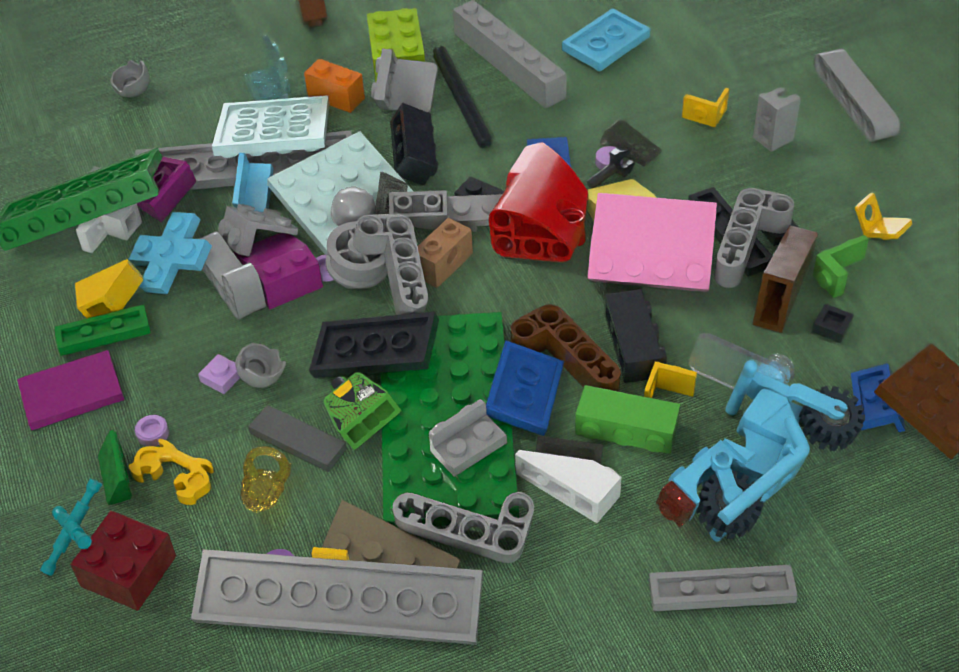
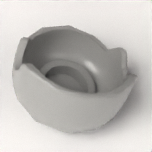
[110,60,150,98]
[331,187,376,226]
[235,343,286,388]

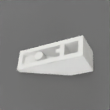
[515,450,621,523]

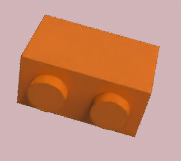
[304,58,365,113]

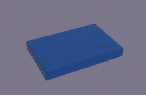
[486,341,564,436]

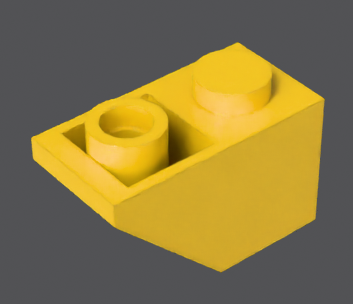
[75,259,143,318]

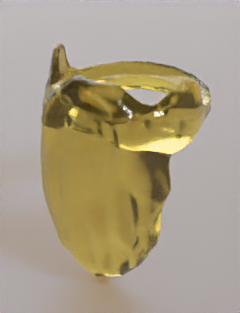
[240,446,292,513]

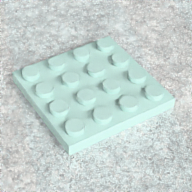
[212,95,329,158]
[267,131,414,255]

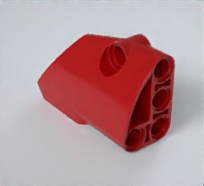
[489,142,588,262]

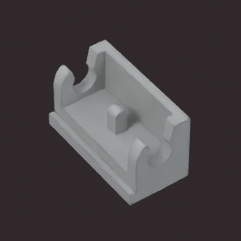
[753,88,801,152]

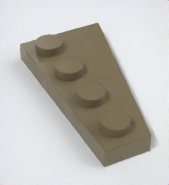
[321,500,461,569]

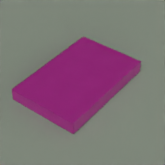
[17,350,124,431]

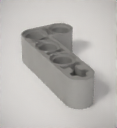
[715,188,794,288]
[353,214,428,315]
[199,231,266,320]
[392,492,534,563]

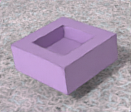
[198,354,240,394]

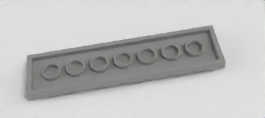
[135,130,352,190]
[191,549,483,645]

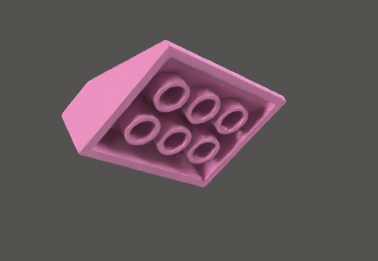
[587,193,717,292]

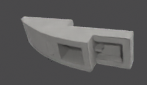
[389,190,502,232]

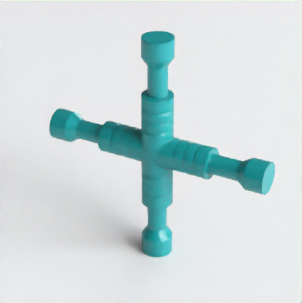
[40,478,102,576]

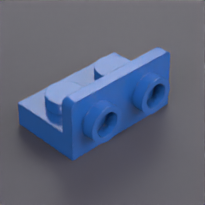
[851,363,905,432]

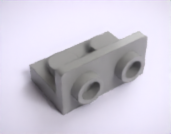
[429,399,507,477]

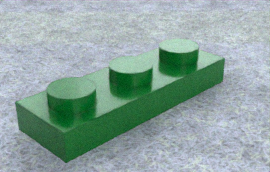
[54,304,151,356]

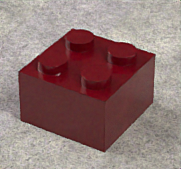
[70,510,176,611]

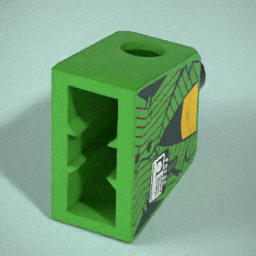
[324,372,402,450]

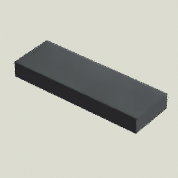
[248,405,347,472]

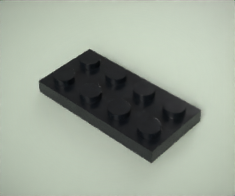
[309,311,439,378]

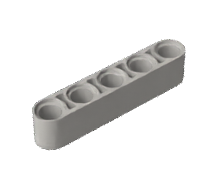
[814,49,900,142]

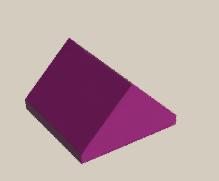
[137,157,197,223]

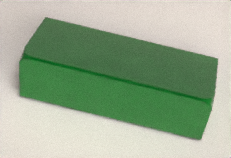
[98,430,132,505]

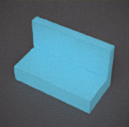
[232,153,274,212]

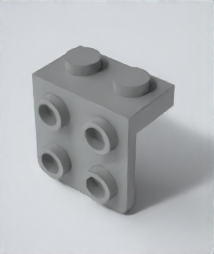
[371,49,438,113]
[218,204,298,256]

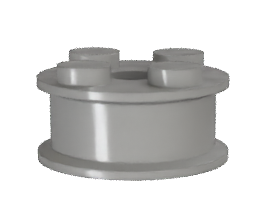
[326,221,388,289]

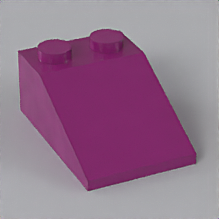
[233,233,323,310]

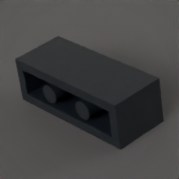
[390,103,438,186]
[604,289,667,383]

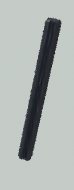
[433,46,492,148]

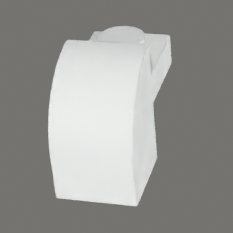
[76,203,142,253]

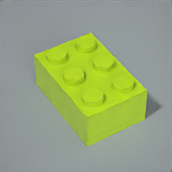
[367,8,425,82]

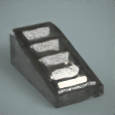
[600,118,662,167]

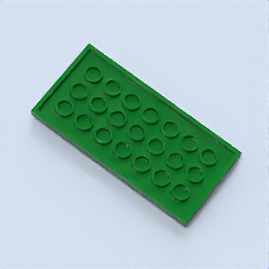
[381,312,519,528]

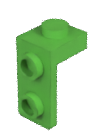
[812,235,869,298]

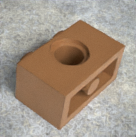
[418,218,473,288]

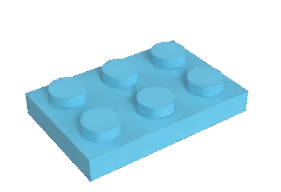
[562,8,651,72]

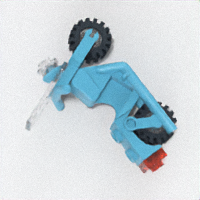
[656,333,865,542]

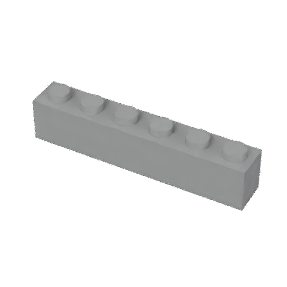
[453,0,567,109]

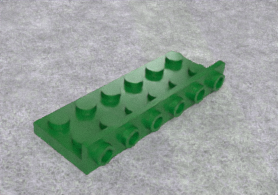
[0,148,163,251]

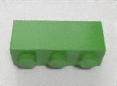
[575,385,680,454]

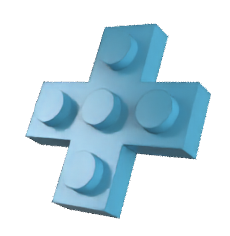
[128,212,212,294]

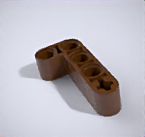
[511,304,621,392]

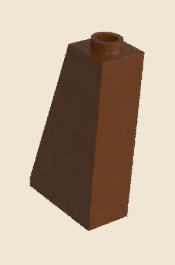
[752,225,818,333]

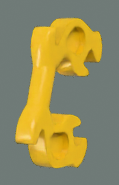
[128,439,214,505]

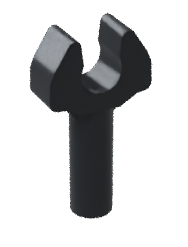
[586,148,635,188]

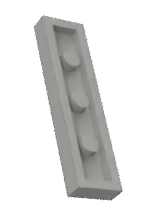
[648,565,798,612]

